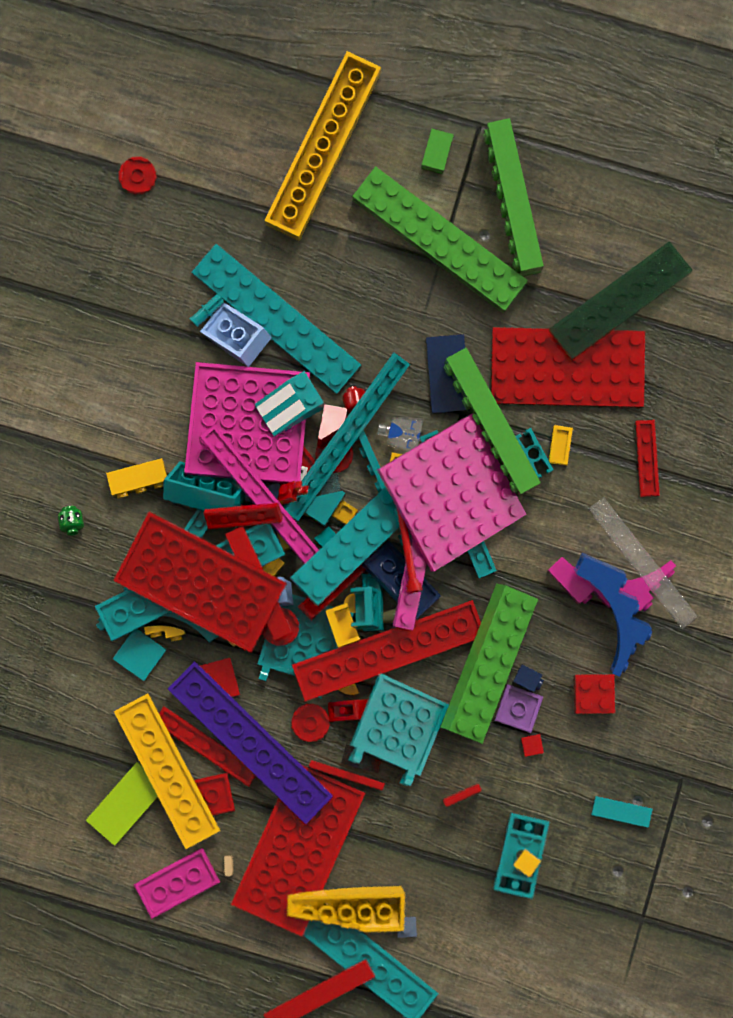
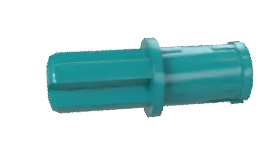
[189,294,224,327]

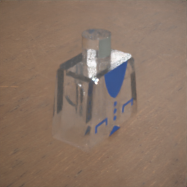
[377,417,423,453]

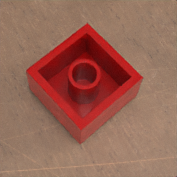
[574,674,615,714]

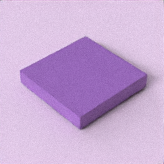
[494,684,543,733]

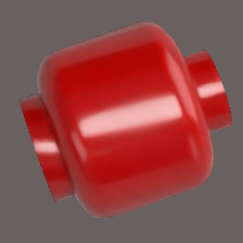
[342,386,366,414]

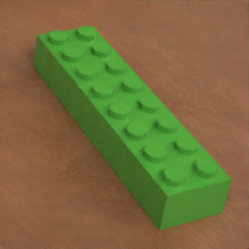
[483,118,544,277]
[443,348,541,496]
[441,583,538,743]

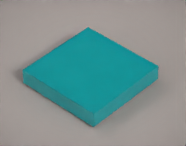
[113,629,167,681]

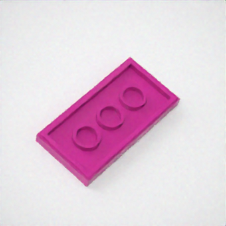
[134,848,221,919]

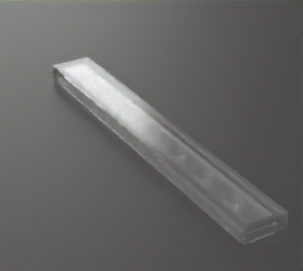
[589,497,698,629]

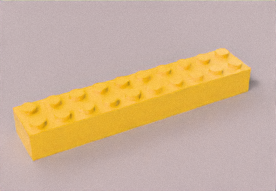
[264,51,381,241]

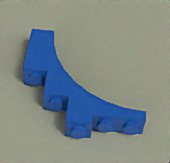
[574,553,652,677]

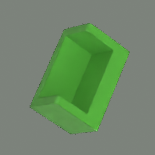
[421,129,454,174]

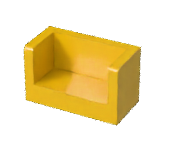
[325,603,360,648]

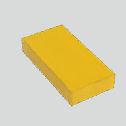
[549,425,573,466]

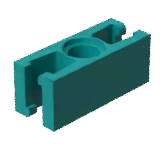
[515,428,554,479]

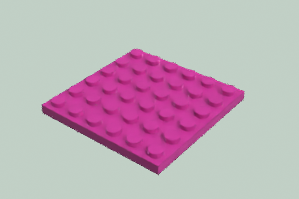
[184,362,310,483]
[377,414,527,571]

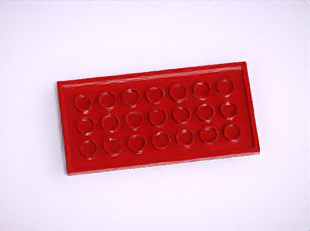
[491,327,645,408]
[113,511,287,652]
[231,764,365,936]

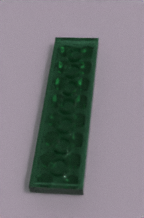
[549,241,693,360]

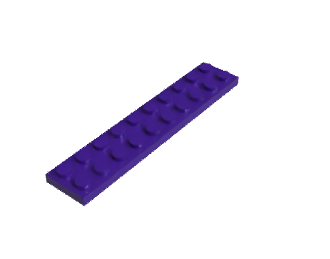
[168,661,333,824]

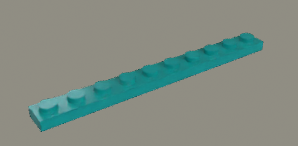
[283,352,410,521]

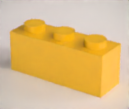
[106,458,167,499]

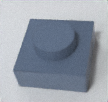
[397,916,417,938]

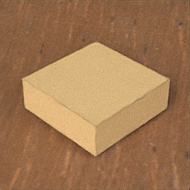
[224,855,234,876]

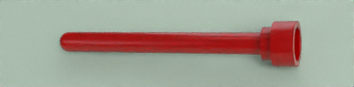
[396,507,422,594]

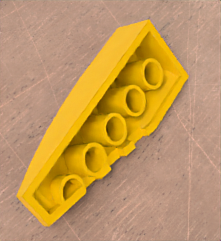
[287,886,405,932]

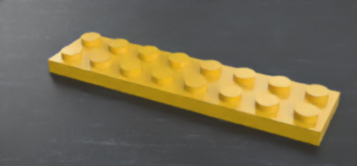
[114,693,221,849]

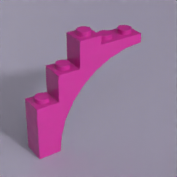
[547,557,676,612]

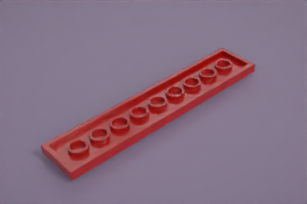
[292,600,481,701]

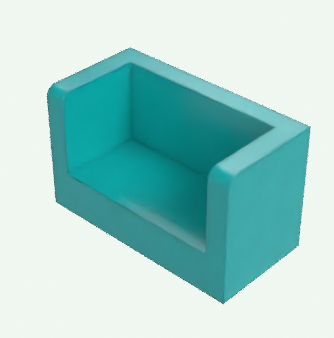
[350,586,379,629]

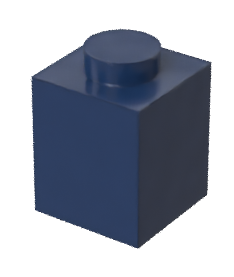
[512,664,544,692]

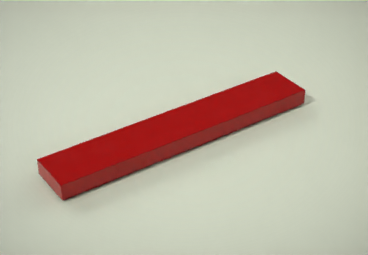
[225,526,292,640]
[159,706,256,787]
[264,959,375,1018]

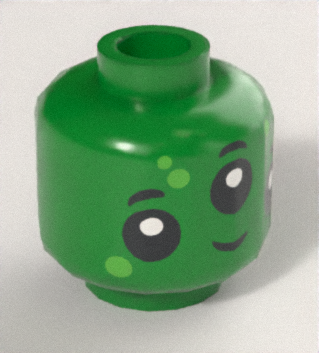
[58,506,84,536]

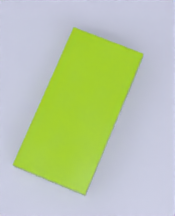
[86,762,158,846]

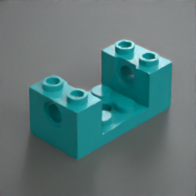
[493,812,550,899]

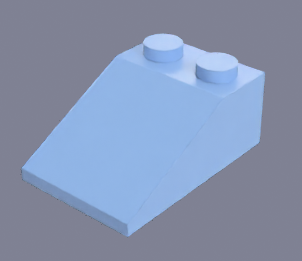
[200,303,272,367]

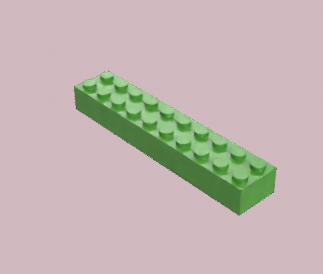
[352,166,528,314]

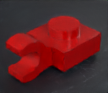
[277,481,309,505]

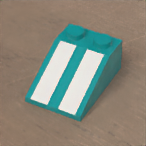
[254,371,324,437]

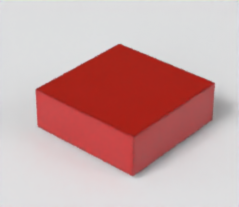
[521,734,544,757]

